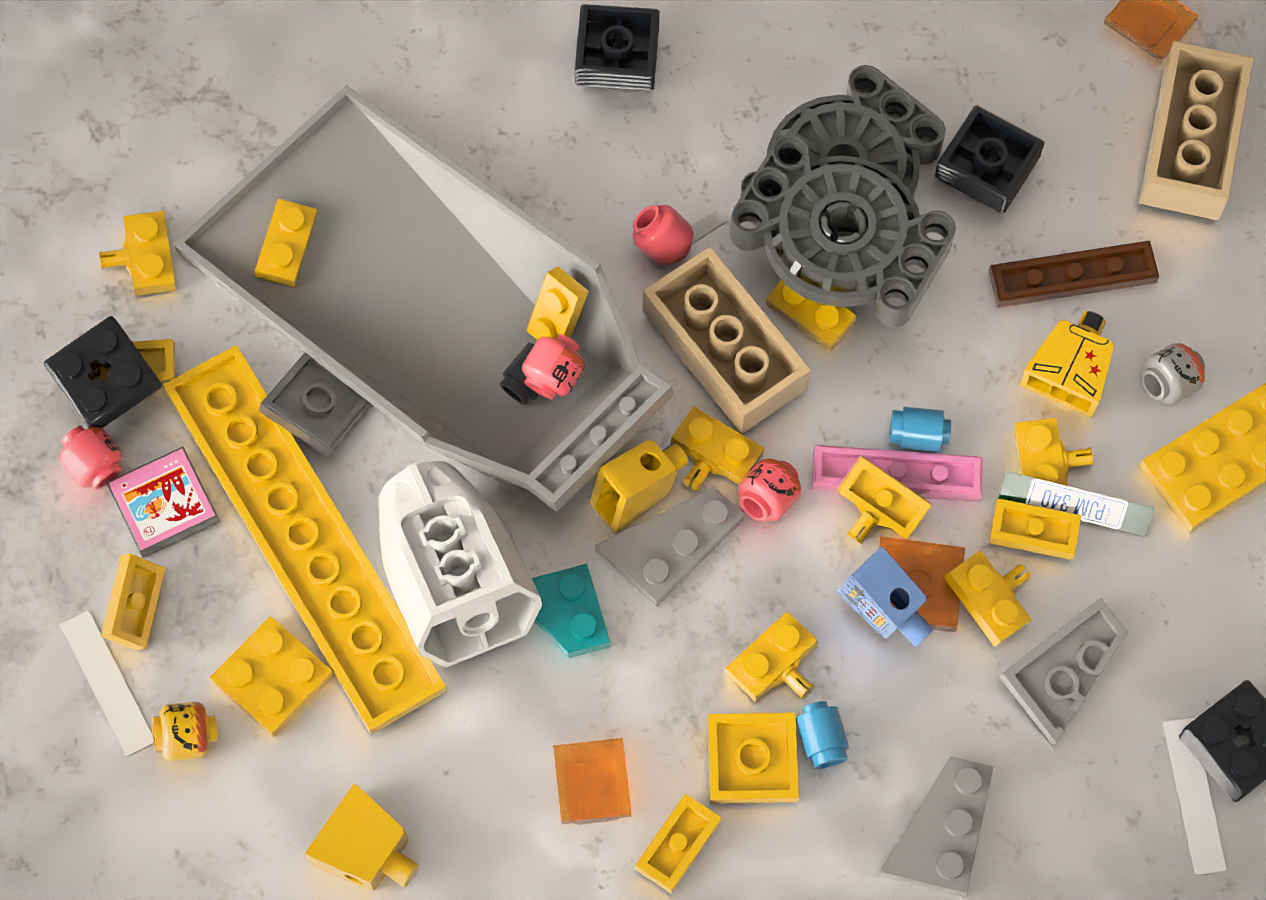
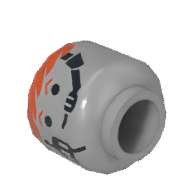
[1141,343,1205,404]

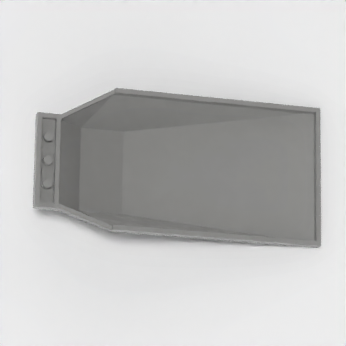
[173,85,674,512]

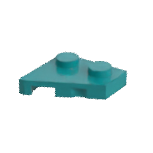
[532,563,610,658]

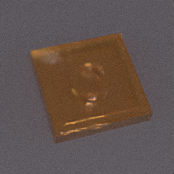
[878,536,965,632]

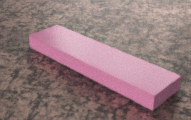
[811,445,983,501]

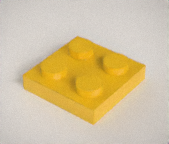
[210,616,334,738]
[707,712,799,804]

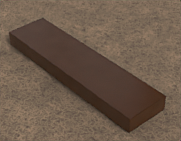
[989,240,1159,308]

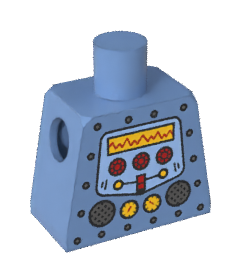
[836,546,934,647]

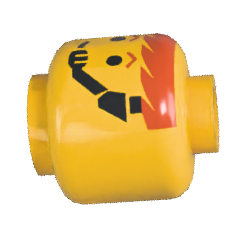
[152,702,218,761]

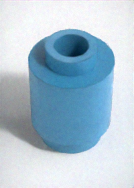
[889,407,951,452]
[796,701,849,769]

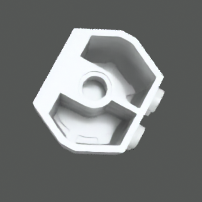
[378,461,542,668]

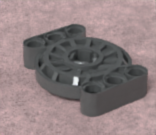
[740,65,946,243]
[730,135,956,327]

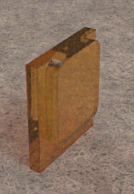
[1103,0,1199,62]
[553,738,632,825]

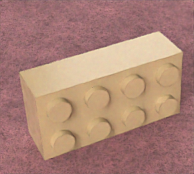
[1139,41,1253,220]
[642,247,811,434]

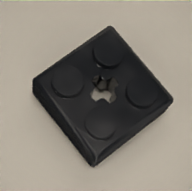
[574,4,660,91]
[934,105,1045,214]
[44,316,162,428]
[1179,680,1266,802]

